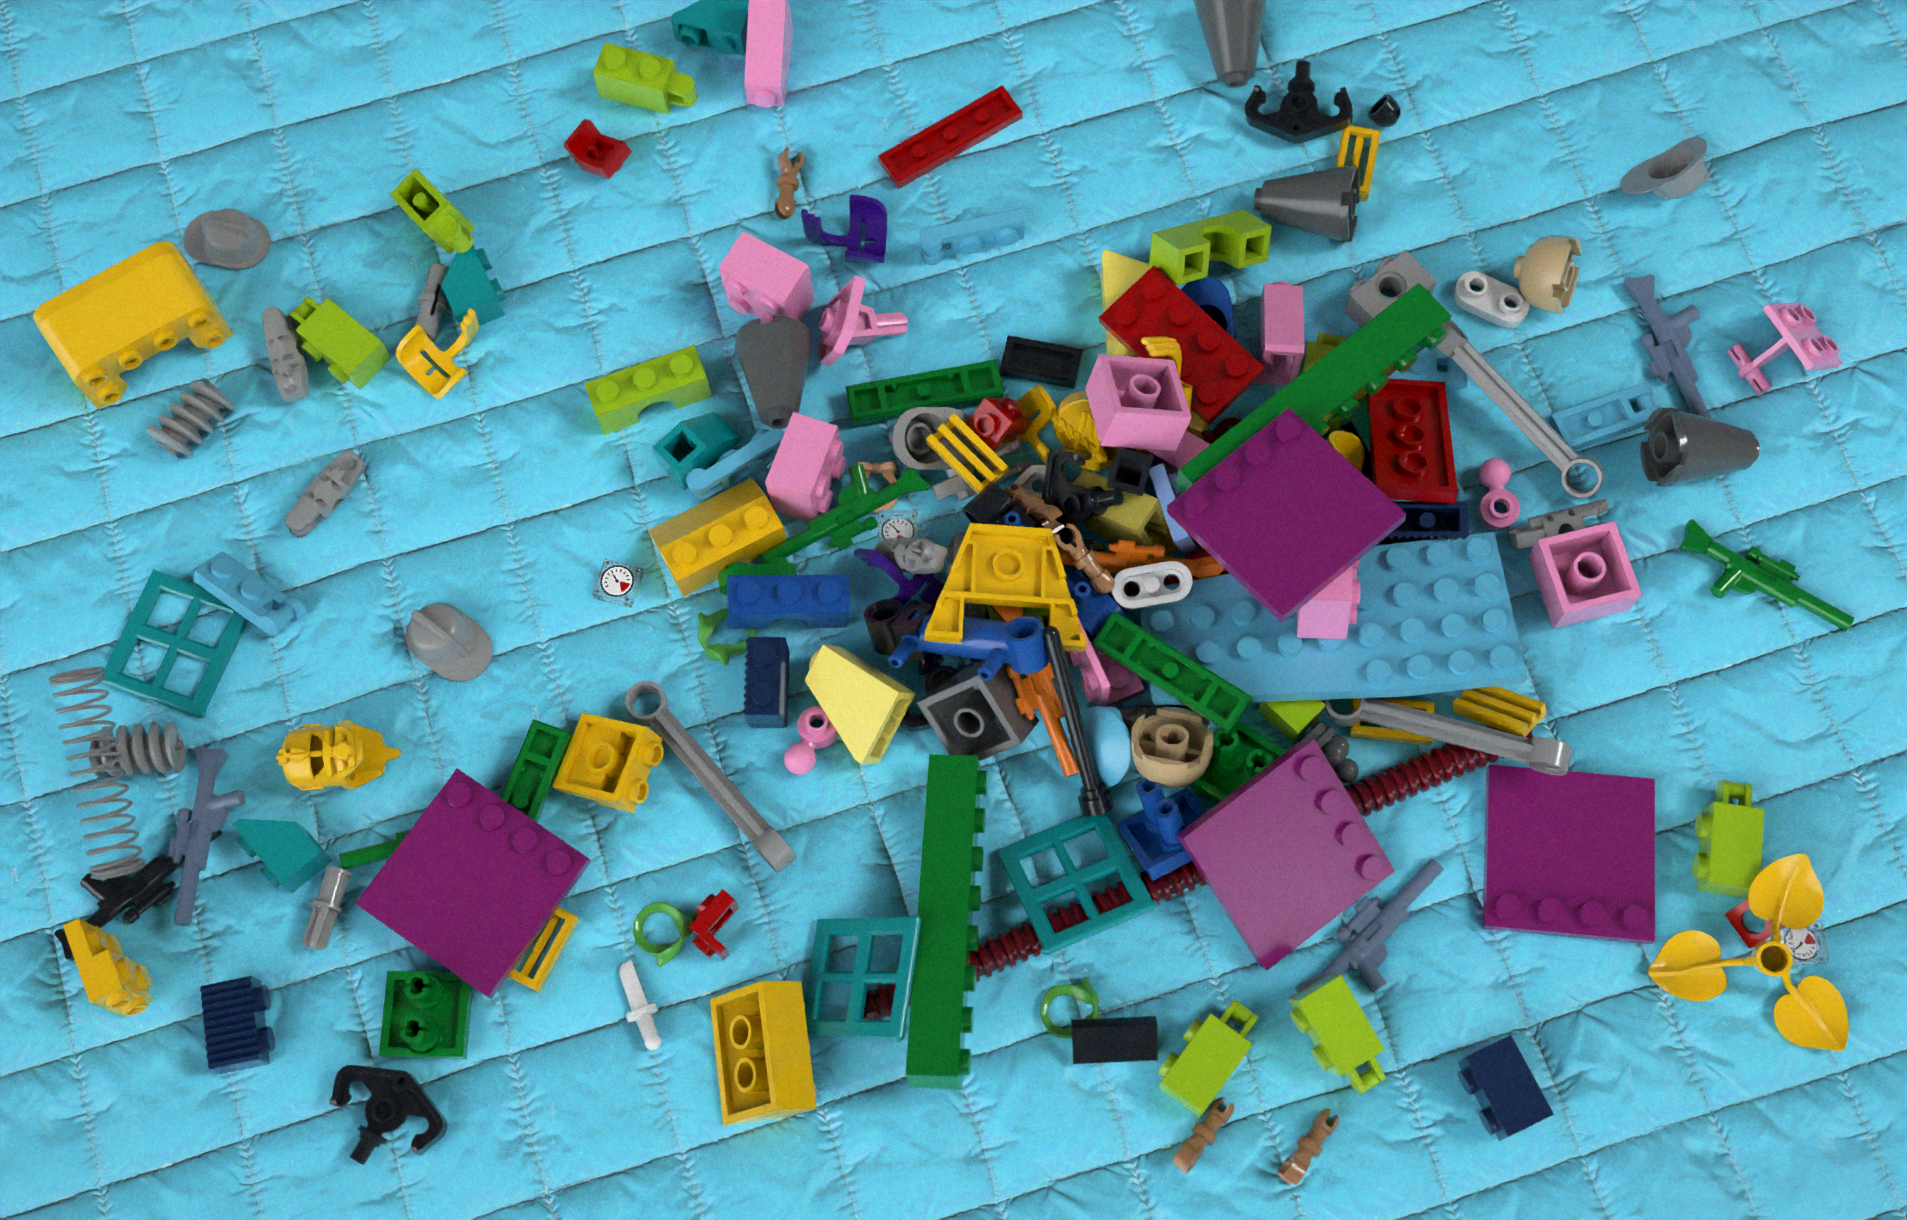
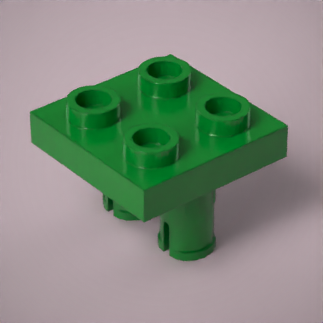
[1188,721,1287,804]
[379,971,473,1059]

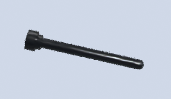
[1043,626,1114,817]

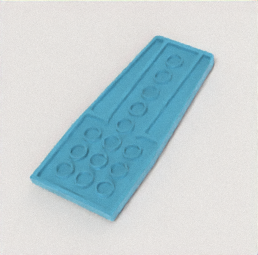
[1139,532,1527,706]

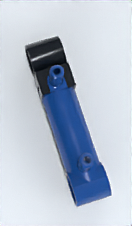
[962,482,1126,643]
[864,599,1050,681]

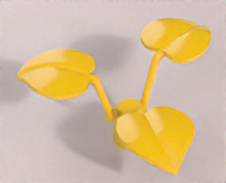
[1648,853,1849,1052]

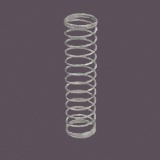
[48,666,146,880]

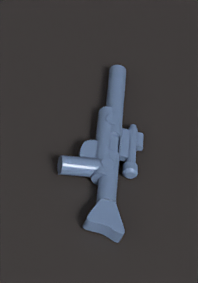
[1622,274,1711,419]
[168,746,246,926]
[1296,859,1443,993]

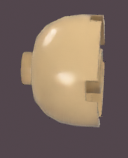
[1513,235,1581,315]
[1131,707,1213,788]

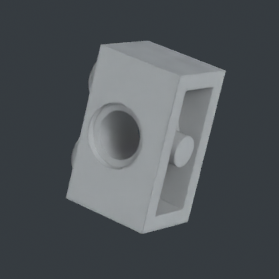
[1344,250,1437,328]

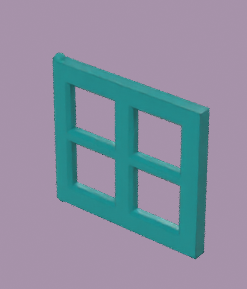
[98,569,249,718]
[997,813,1158,955]
[804,914,921,1043]

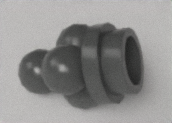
[1298,721,1359,783]

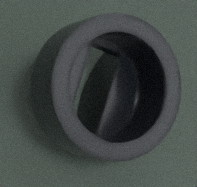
[1368,94,1401,127]

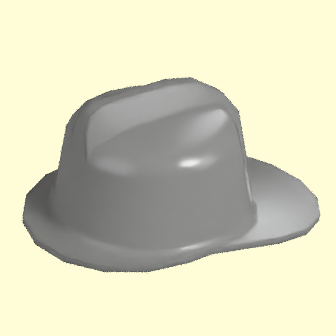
[1621,137,1710,199]
[183,209,271,269]
[889,407,976,470]
[405,603,493,682]

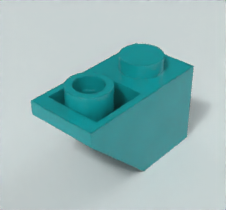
[670,0,749,55]
[441,245,506,326]
[652,412,742,490]
[233,819,332,893]

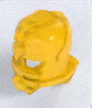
[1051,391,1141,471]
[275,719,402,791]

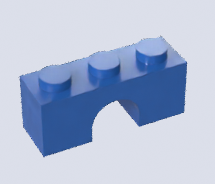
[727,574,850,629]

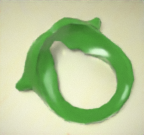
[698,608,756,666]
[633,902,697,967]
[1040,976,1100,1039]

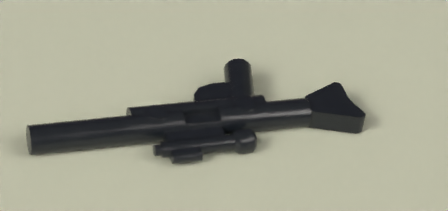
[54,829,223,961]

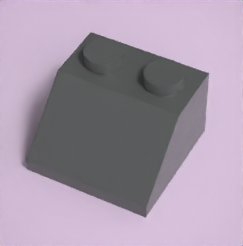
[917,660,1039,761]

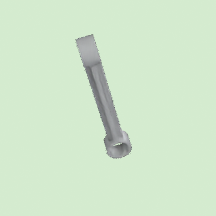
[1436,319,1605,498]
[625,681,797,874]
[1324,698,1573,776]

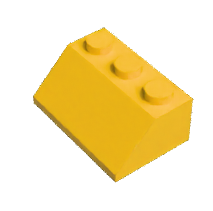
[648,477,787,597]
[710,981,817,1126]

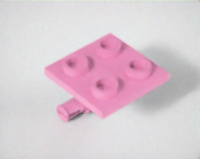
[1727,302,1843,396]

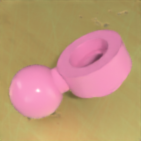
[1477,458,1520,531]
[784,706,839,775]

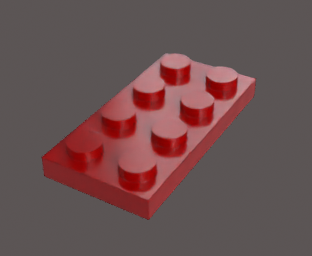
[1099,265,1265,425]
[1365,378,1458,504]

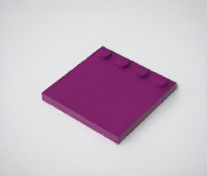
[1167,407,1406,623]
[1176,736,1395,970]
[1482,764,1655,944]
[355,768,591,999]

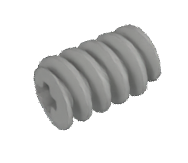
[147,377,236,461]
[89,721,185,778]

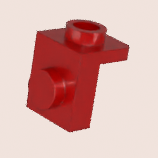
[564,119,632,179]
[966,397,1032,451]
[689,889,740,960]

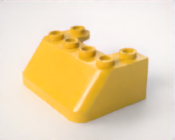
[33,241,234,409]

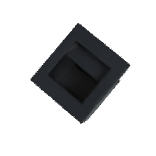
[1107,447,1153,496]

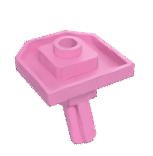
[817,275,908,367]

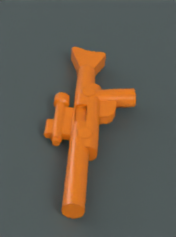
[1058,539,1224,586]
[991,605,1080,778]

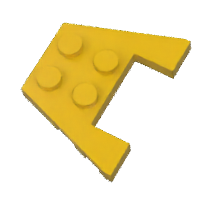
[924,523,1087,652]

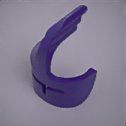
[801,195,887,263]
[853,548,944,607]

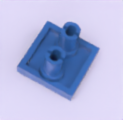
[1115,778,1207,881]

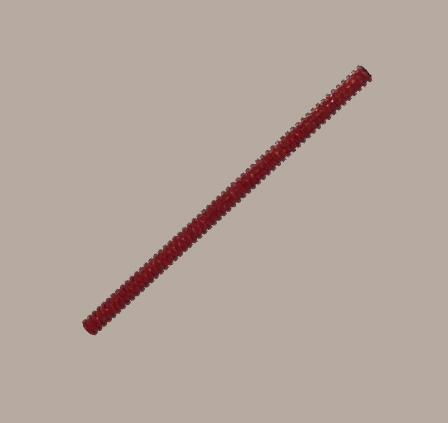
[863,716,1533,1020]

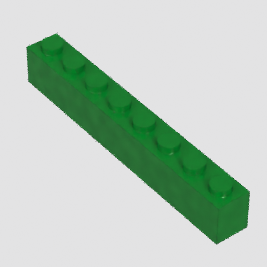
[1175,283,1452,493]
[905,754,988,1090]

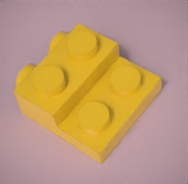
[552,712,664,814]
[63,918,152,1017]

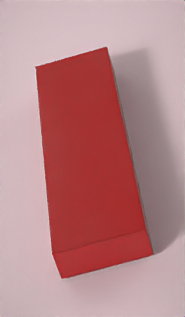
[878,85,1023,189]

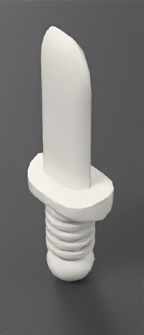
[620,960,661,1050]

